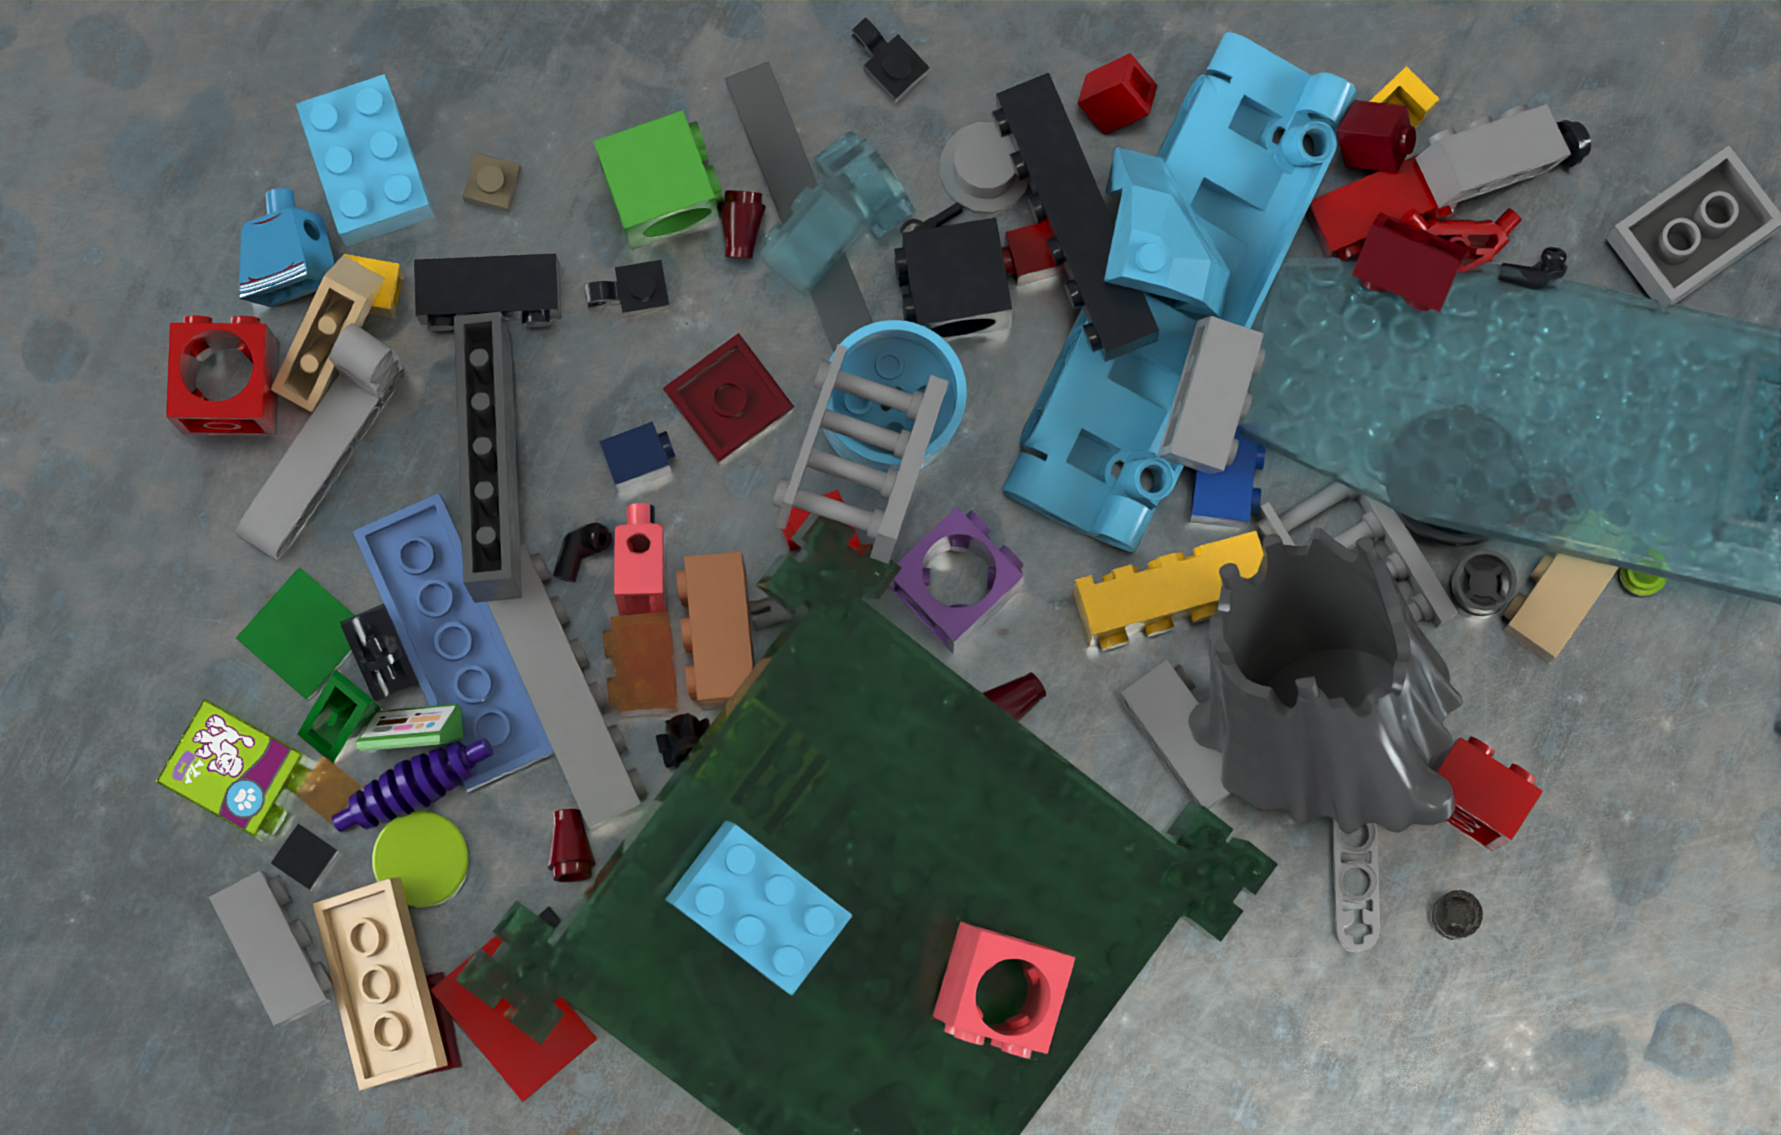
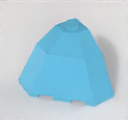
[1104,147,1231,319]

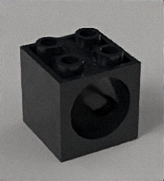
[894,217,1013,340]

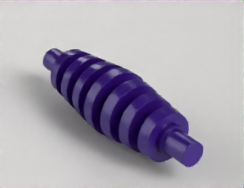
[332,738,493,832]

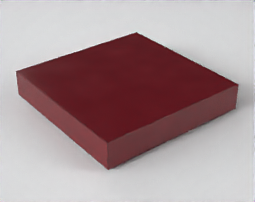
[663,333,795,465]

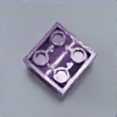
[887,507,1024,654]

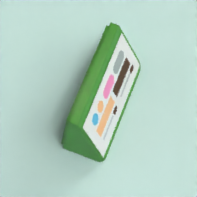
[356,704,464,751]

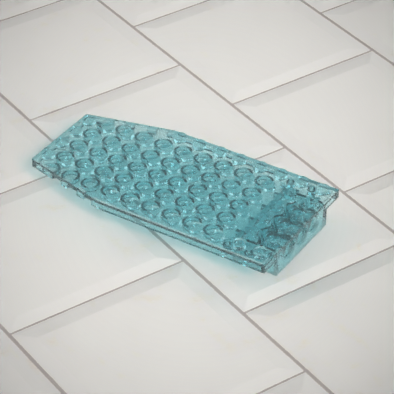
[1239,258,1781,605]

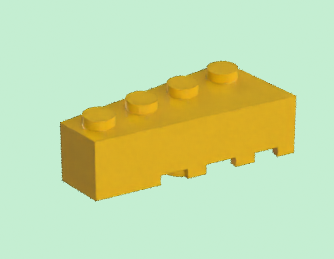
[1072,531,1264,651]

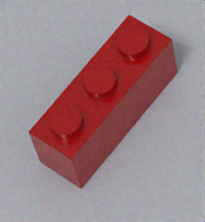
[1305,153,1458,263]

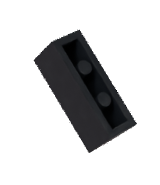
[414,253,562,331]

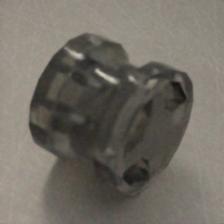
[1430,890,1483,940]

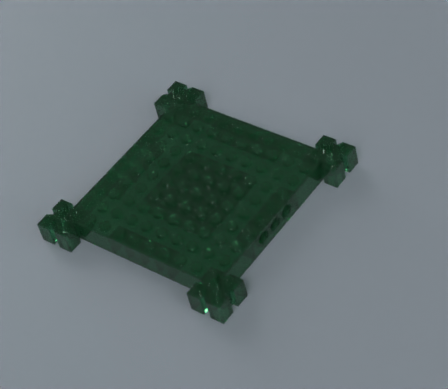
[456,513,1278,1135]

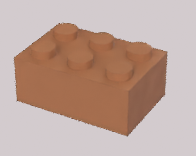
[676,551,758,711]

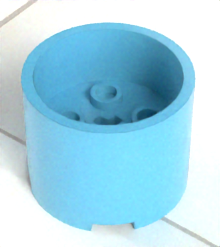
[820,320,967,473]

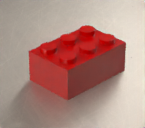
[1431,736,1543,852]

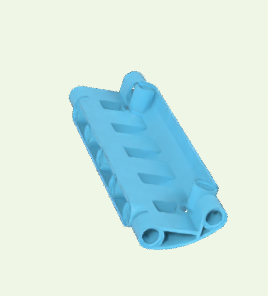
[1001,32,1357,553]

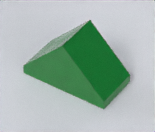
[297,670,382,764]

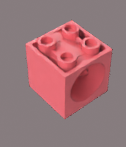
[933,922,1076,1059]

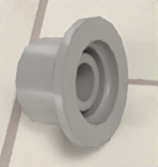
[939,122,1029,214]

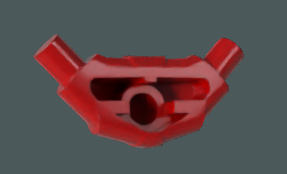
[1401,208,1522,274]

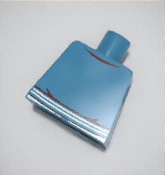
[239,188,335,307]

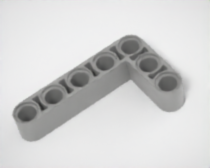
[236,323,405,560]

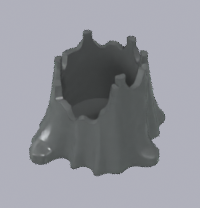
[1188,528,1463,833]

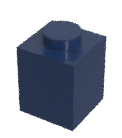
[599,421,676,493]

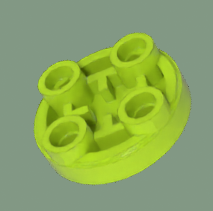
[372,811,470,908]

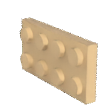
[313,877,448,1091]

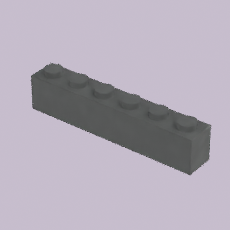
[454,311,522,603]

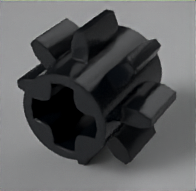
[656,713,715,773]

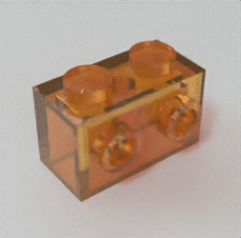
[603,611,679,717]

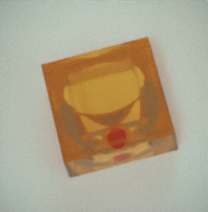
[294,756,363,824]

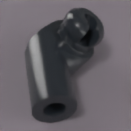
[553,522,612,583]

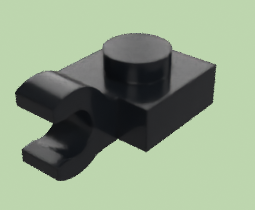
[851,17,930,103]
[584,260,669,317]

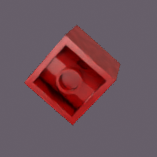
[166,315,280,435]

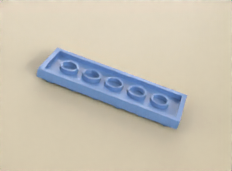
[352,493,554,792]

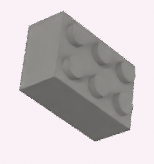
[1606,145,1781,313]

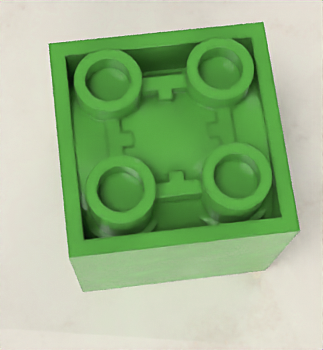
[593,110,724,250]

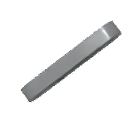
[1332,818,1380,952]

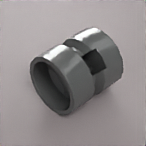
[1446,549,1517,620]

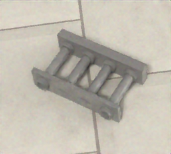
[772,344,949,564]
[1255,450,1458,628]

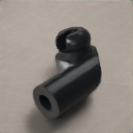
[1499,247,1568,291]

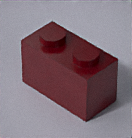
[1351,212,1468,312]

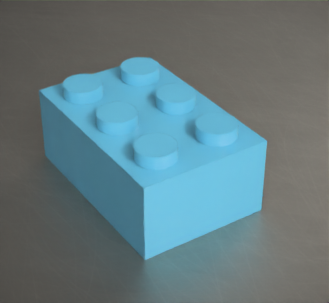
[295,74,435,247]
[665,820,853,996]

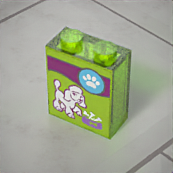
[156,698,311,842]

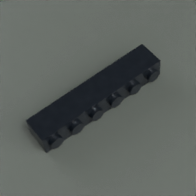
[991,73,1159,362]

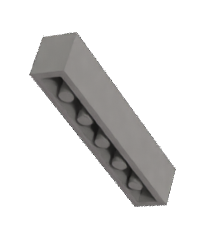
[488,544,647,832]

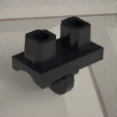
[340,603,419,702]

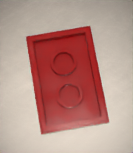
[430,928,597,1102]

